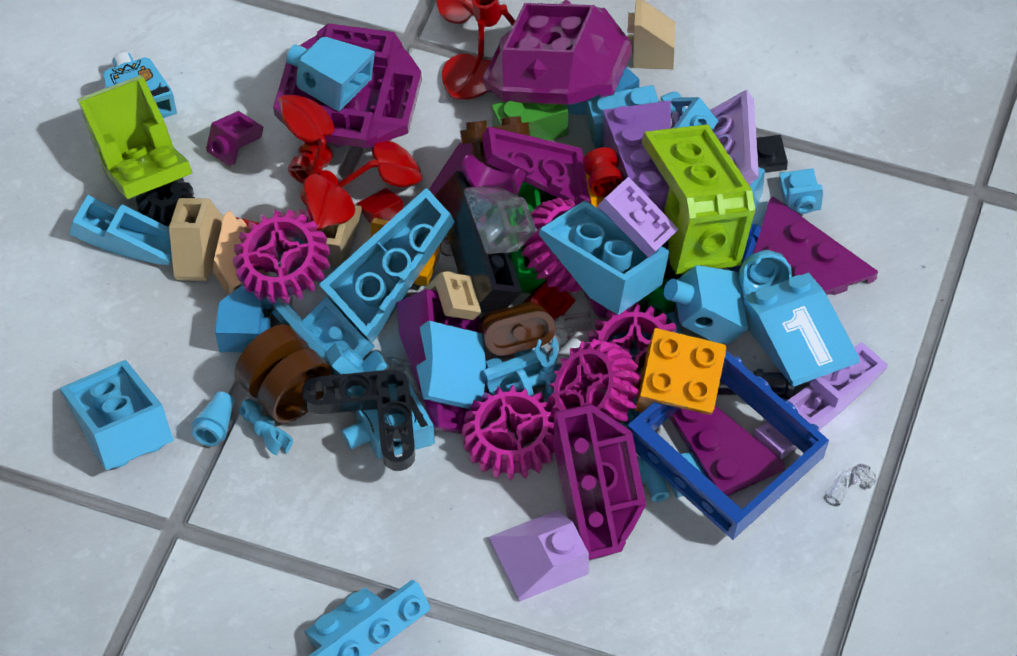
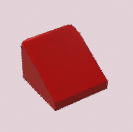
[356,188,404,225]
[522,281,576,325]

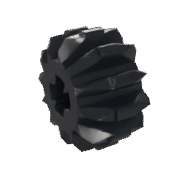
[136,178,195,227]

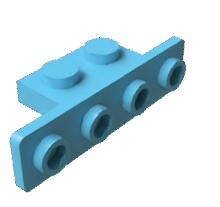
[271,296,375,398]
[304,580,430,656]

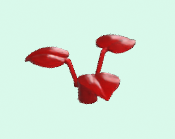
[436,0,515,100]
[277,95,423,231]

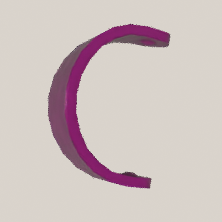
[462,154,526,203]

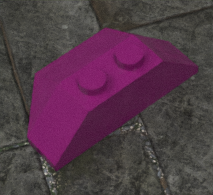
[553,404,646,560]

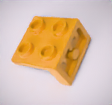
[634,328,726,415]

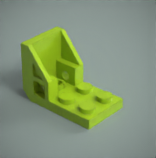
[77,75,193,199]
[642,124,755,274]

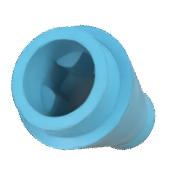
[192,392,235,446]

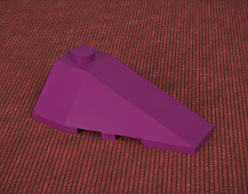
[397,289,480,434]

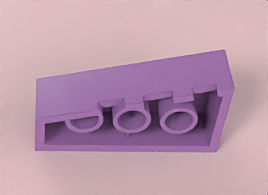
[603,100,671,214]

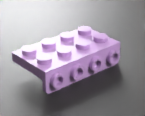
[671,89,759,186]

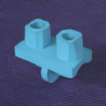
[483,347,548,396]

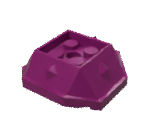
[482,0,632,105]
[273,23,422,148]

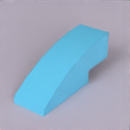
[69,195,172,265]

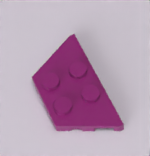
[753,196,878,295]

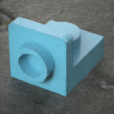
[779,168,823,214]
[325,343,387,392]

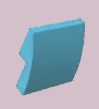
[416,321,486,409]

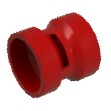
[288,141,334,184]
[583,147,624,197]

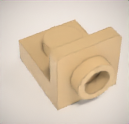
[423,271,481,320]

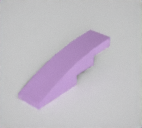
[754,342,888,460]

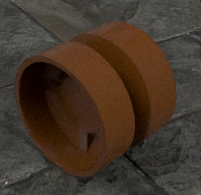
[234,324,334,423]

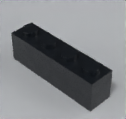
[435,171,522,314]

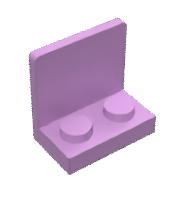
[598,177,679,258]

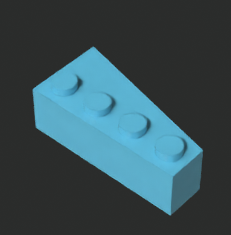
[319,188,455,343]

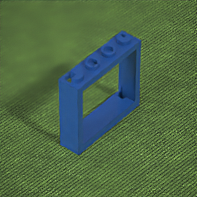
[627,351,829,540]

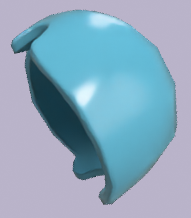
[739,250,792,295]

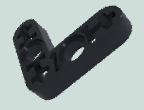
[302,370,416,471]

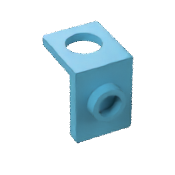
[671,97,719,130]

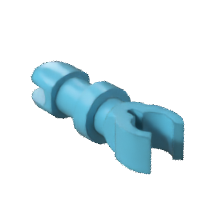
[535,337,561,406]
[239,399,293,456]

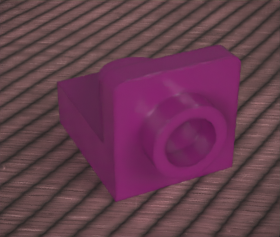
[206,110,264,166]

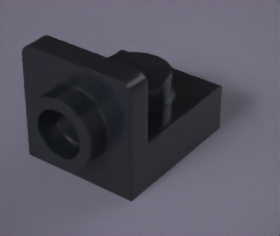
[756,134,788,173]

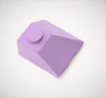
[489,510,589,602]

